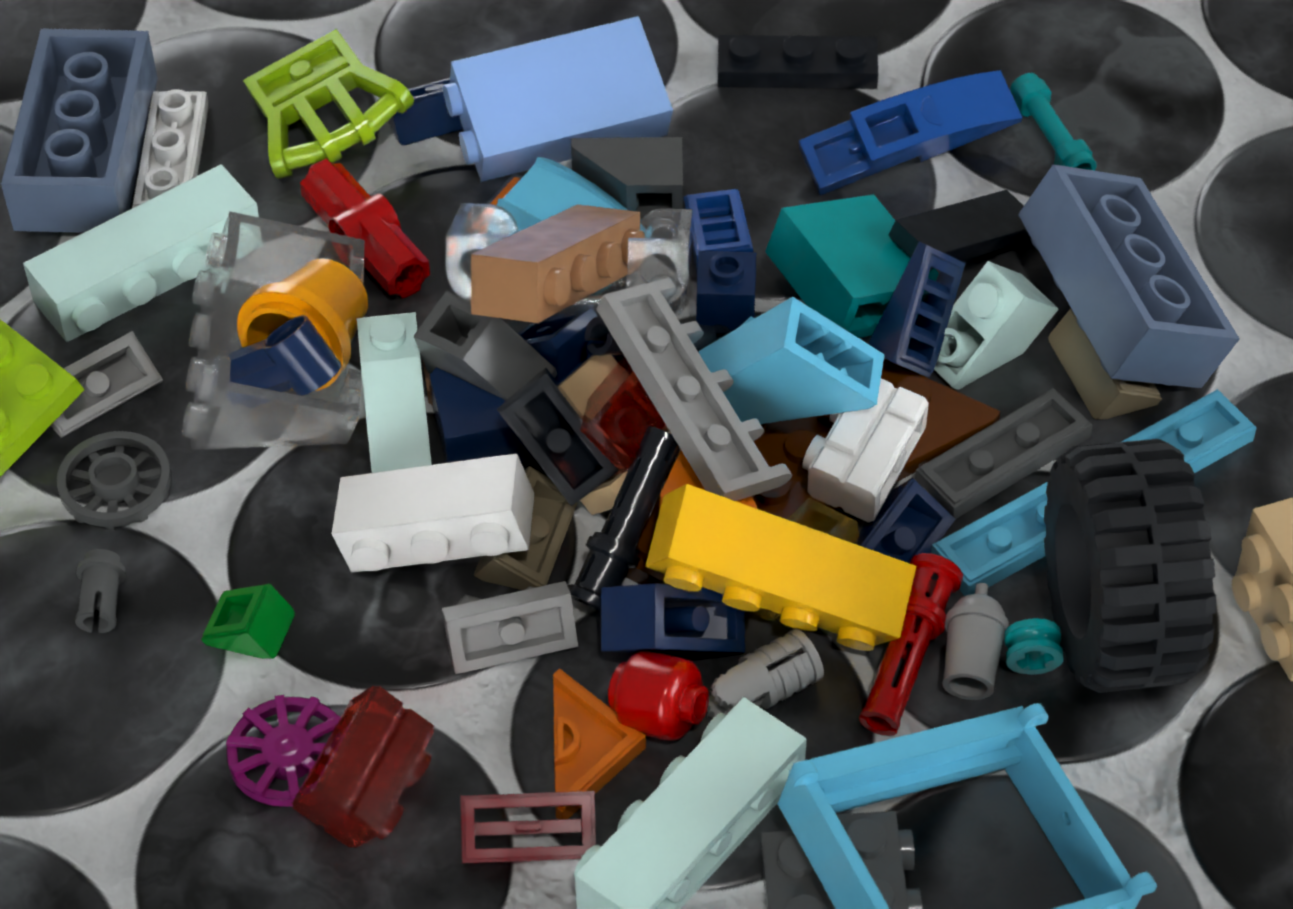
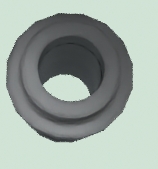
[75,549,126,633]

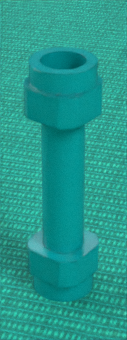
[1010,73,1097,171]

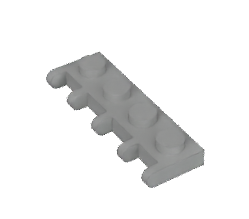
[596,278,792,501]

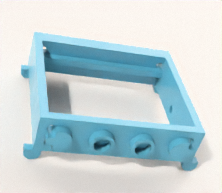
[778,703,1157,909]

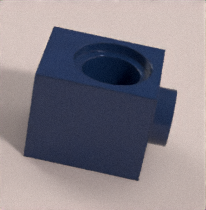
[696,251,757,338]

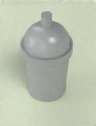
[942,583,1009,700]

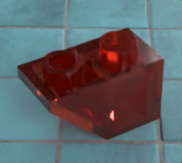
[580,357,666,473]

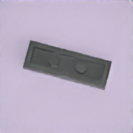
[915,388,1093,519]

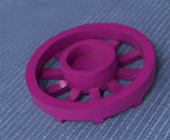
[226,694,350,807]

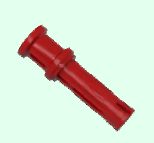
[859,553,963,736]

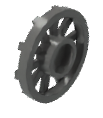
[57,431,172,530]

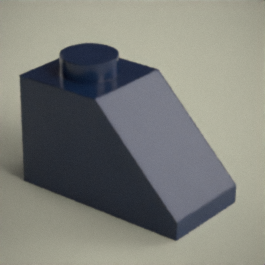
[601,584,745,653]

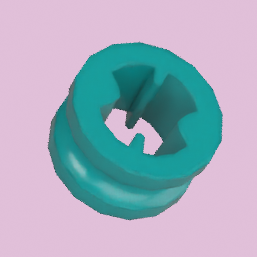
[1004,618,1064,675]

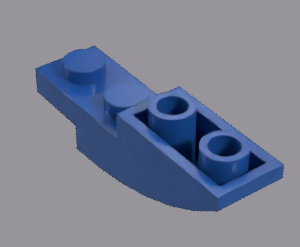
[799,70,1022,196]

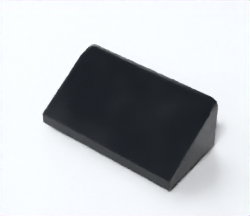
[497,368,620,506]

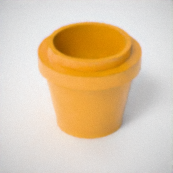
[237,259,368,392]

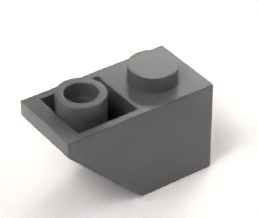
[571,137,683,224]
[414,291,557,400]

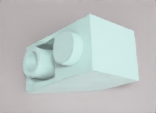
[934,261,1059,390]

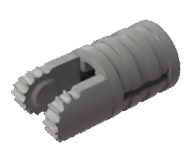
[707,629,824,719]

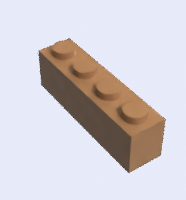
[471,204,646,323]

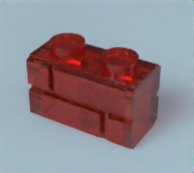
[292,685,435,848]

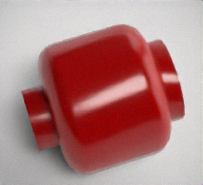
[608,650,709,741]

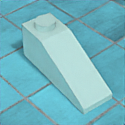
[357,312,432,473]

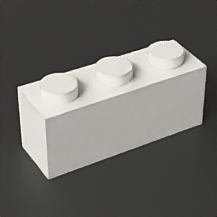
[331,453,534,573]

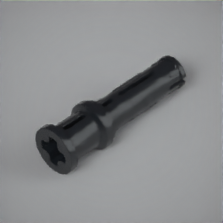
[567,426,680,612]

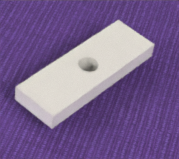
[132,89,209,208]

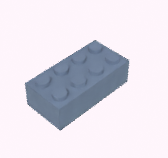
[1,29,158,233]
[1018,164,1240,388]

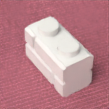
[802,379,929,522]

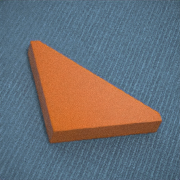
[553,668,646,820]

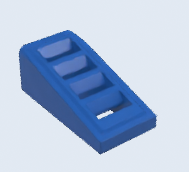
[683,189,753,274]

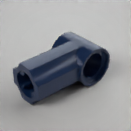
[221,315,341,403]

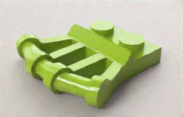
[243,29,414,179]

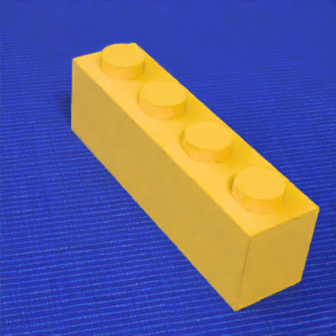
[645,484,917,651]

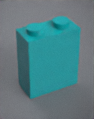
[765,194,939,338]

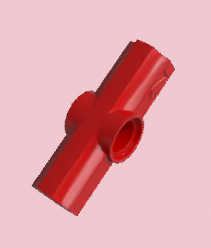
[300,159,431,298]

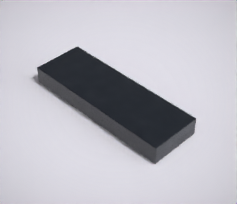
[888,190,1031,270]

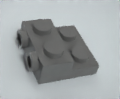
[760,811,922,909]

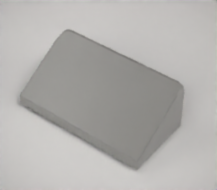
[50,331,163,438]

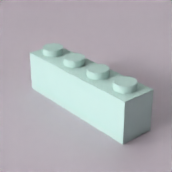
[23,164,263,343]
[574,697,806,909]

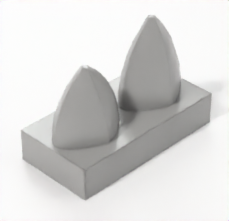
[442,581,578,674]

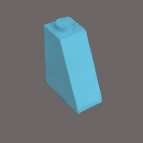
[698,297,884,424]

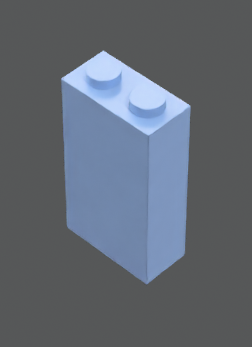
[443,16,673,182]

